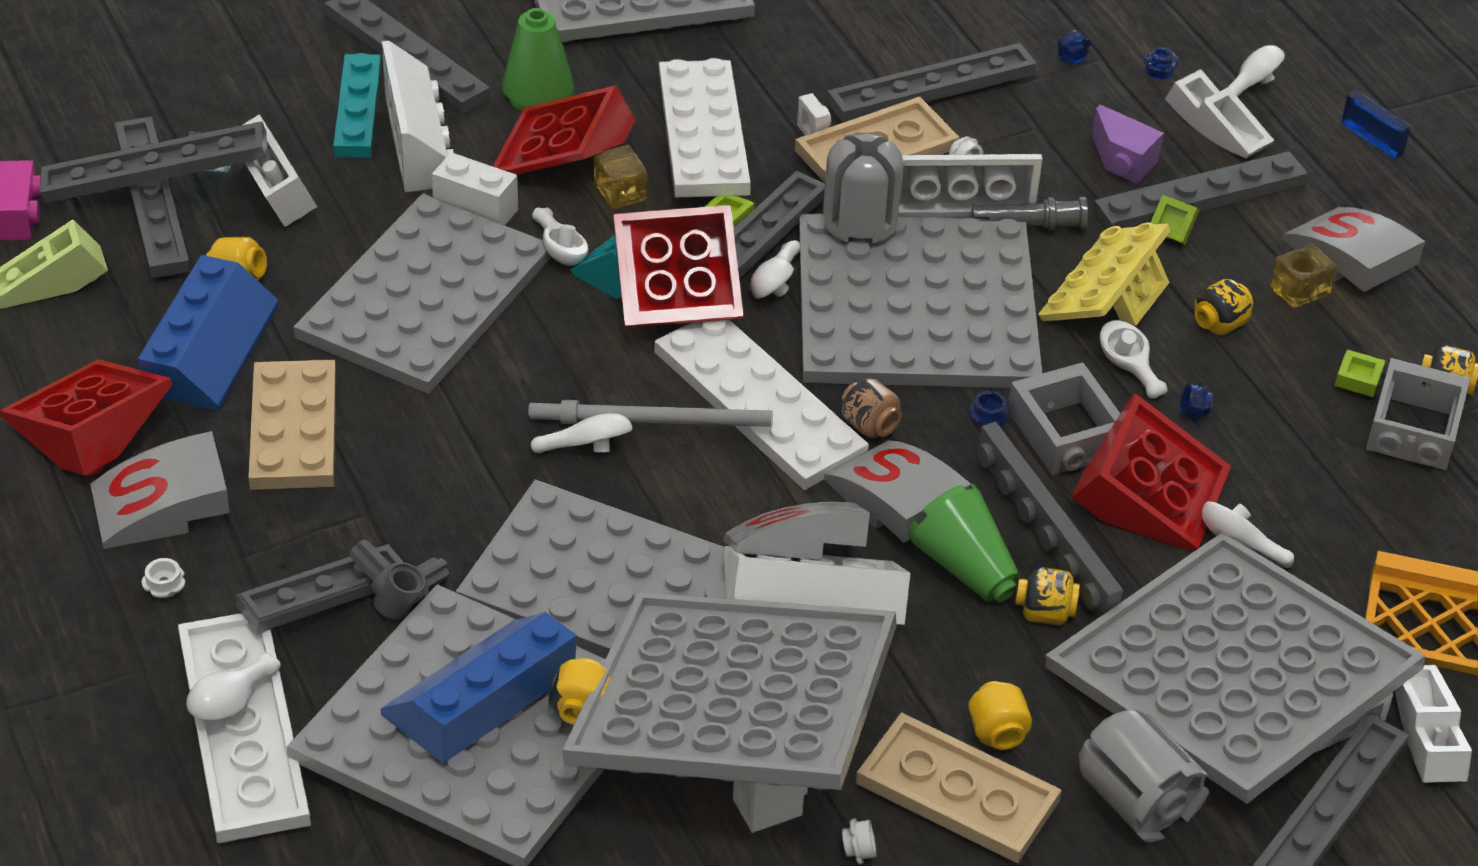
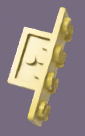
[1039,223,1171,326]

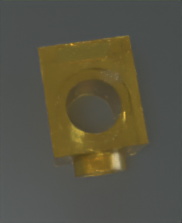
[594,144,647,210]
[1270,243,1337,309]

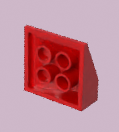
[492,85,636,175]
[613,205,743,328]
[0,359,172,476]
[1072,394,1231,552]

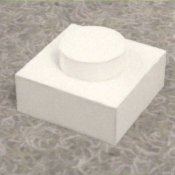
[797,93,831,136]

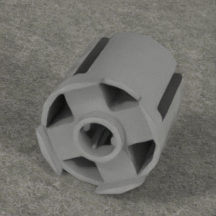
[823,132,904,244]
[1079,710,1209,842]

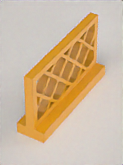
[1365,551,1478,675]

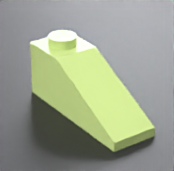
[0,219,108,309]

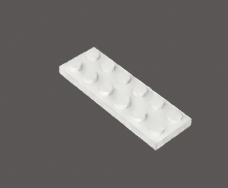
[659,58,751,197]
[655,320,869,490]
[178,613,311,843]

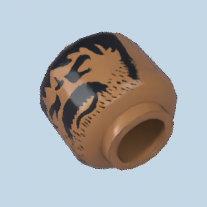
[841,378,902,439]

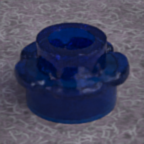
[1057,31,1091,63]
[1143,47,1179,79]
[1179,382,1213,421]
[970,391,1010,426]

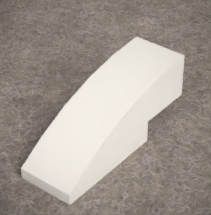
[1165,69,1274,158]
[1395,665,1472,782]

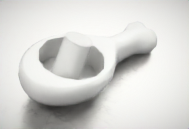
[1227,45,1285,97]
[532,207,589,266]
[750,240,800,298]
[1100,320,1168,399]
[530,413,633,453]
[1202,501,1294,568]
[186,653,281,720]

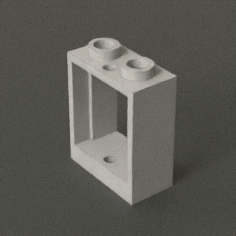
[1366,358,1470,470]
[1008,362,1120,475]

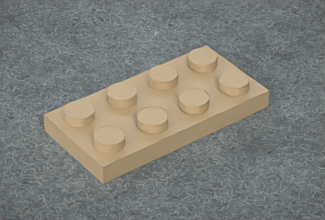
[795,97,959,183]
[249,360,336,490]
[856,712,1062,863]

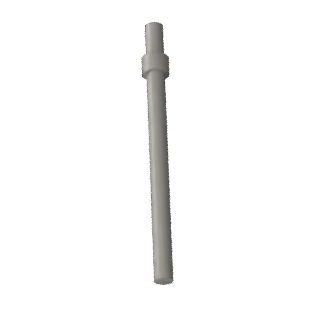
[528,400,773,427]

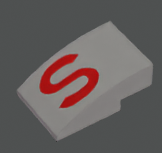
[1282,207,1425,292]
[90,431,230,549]
[824,440,970,543]
[724,502,870,560]

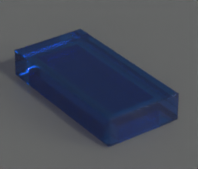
[1341,90,1411,159]

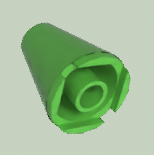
[502,8,574,111]
[908,484,1020,603]

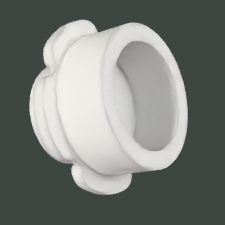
[949,136,983,155]
[142,558,185,598]
[842,818,876,864]

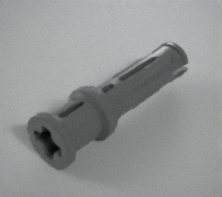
[971,197,1088,231]

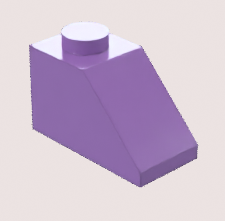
[1092,105,1164,184]

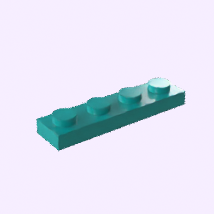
[334,53,381,158]

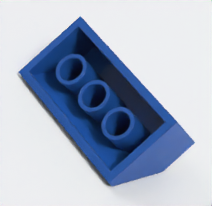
[138,255,279,411]
[381,612,577,764]

